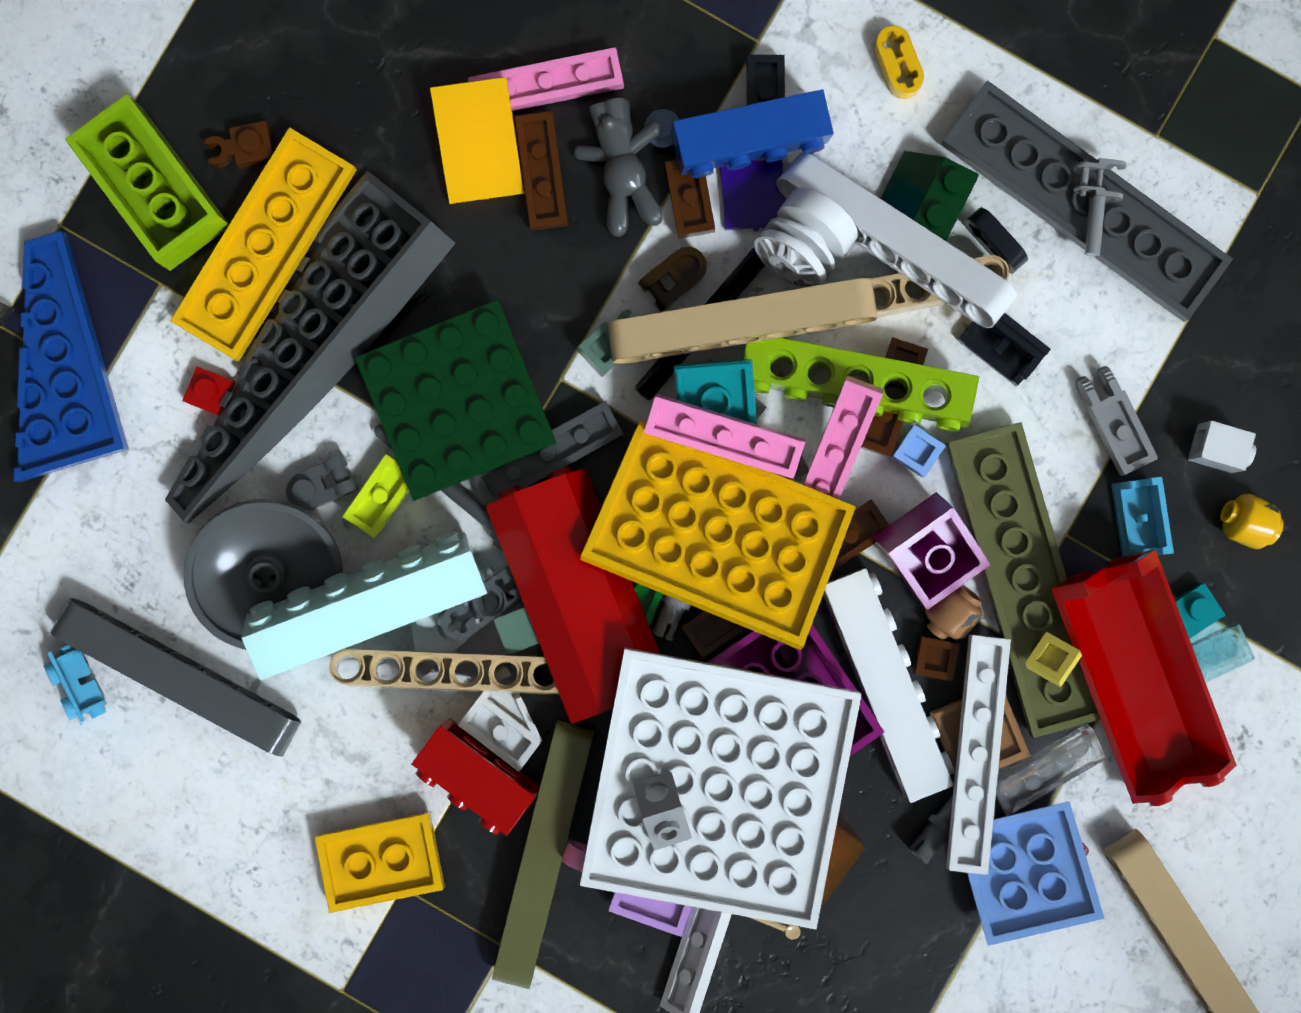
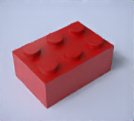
[411,718,540,836]

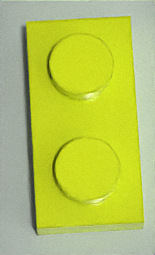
[343,454,409,539]

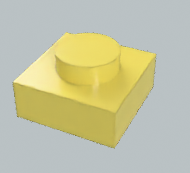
[1025,632,1082,687]

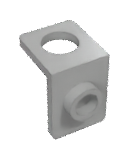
[634,772,692,850]

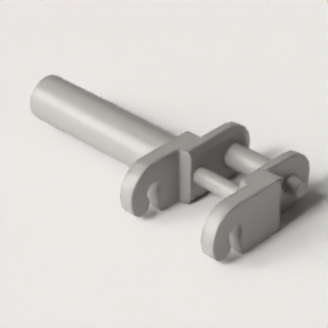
[1073,158,1126,256]

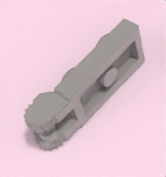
[1076,366,1158,476]

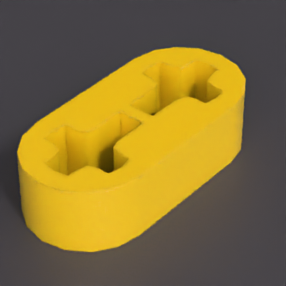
[874,25,924,99]

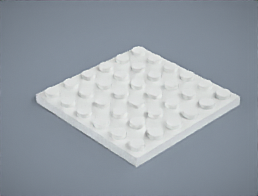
[580,647,862,929]

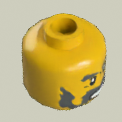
[1220,494,1284,549]

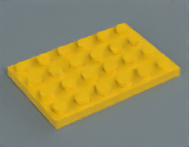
[580,419,856,650]

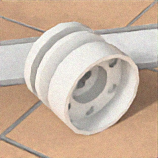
[754,187,858,289]

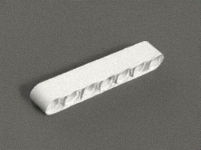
[776,153,1017,328]

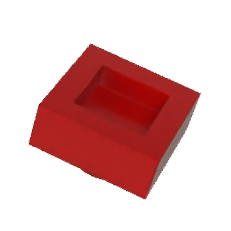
[182,366,236,416]

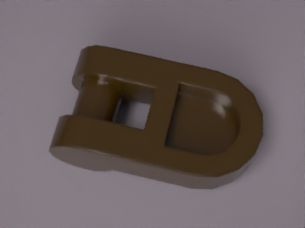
[638,247,707,312]

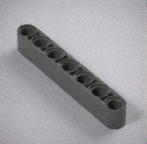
[50,598,302,757]

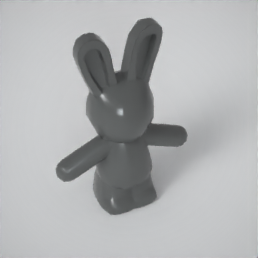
[573,98,662,237]

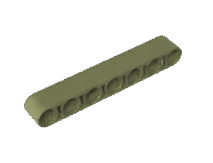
[492,720,595,989]

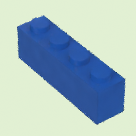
[670,89,834,178]

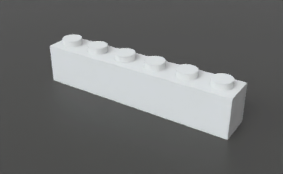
[823,568,955,803]

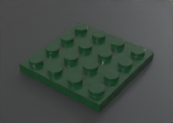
[355,300,557,501]

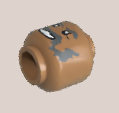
[925,585,983,641]

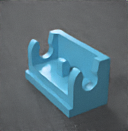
[1111,477,1174,556]

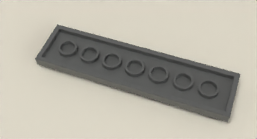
[940,80,1233,322]

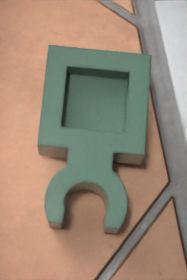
[576,309,632,377]

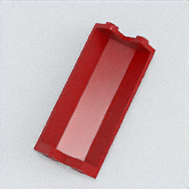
[485,466,660,724]
[1051,549,1237,806]

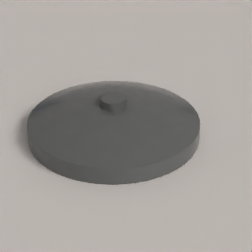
[183,499,343,650]

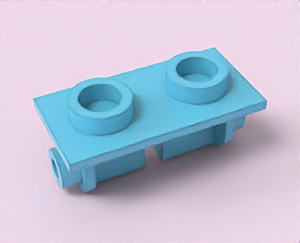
[43,645,107,726]

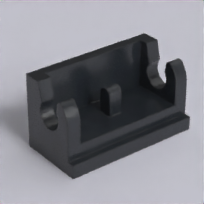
[957,312,1051,386]

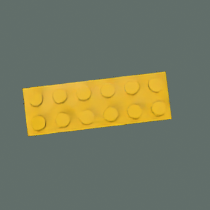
[170,127,357,362]

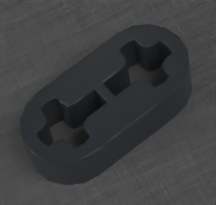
[965,207,1028,274]

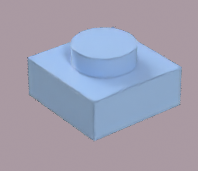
[891,424,946,478]

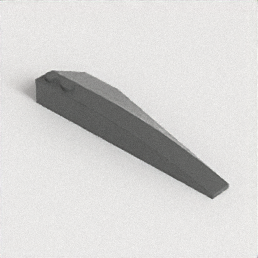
[165,170,456,524]

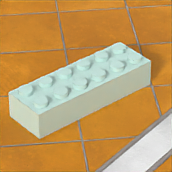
[241,531,487,681]

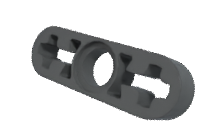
[437,565,522,642]

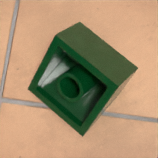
[880,150,980,241]

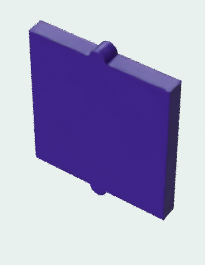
[720,159,786,232]

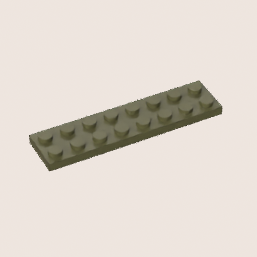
[945,422,1100,738]

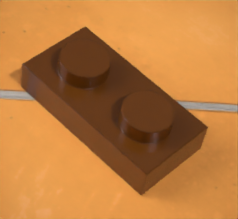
[665,160,715,239]

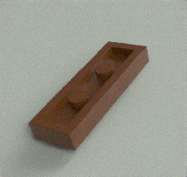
[515,111,568,231]
[861,337,929,458]

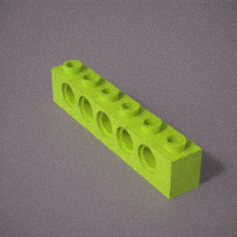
[743,338,980,431]

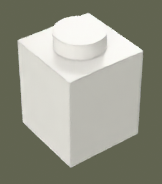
[1188,421,1256,473]

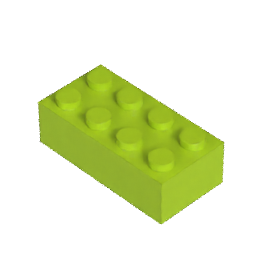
[64,94,229,271]

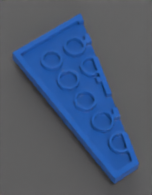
[14,231,129,482]

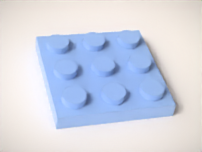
[967,801,1105,946]

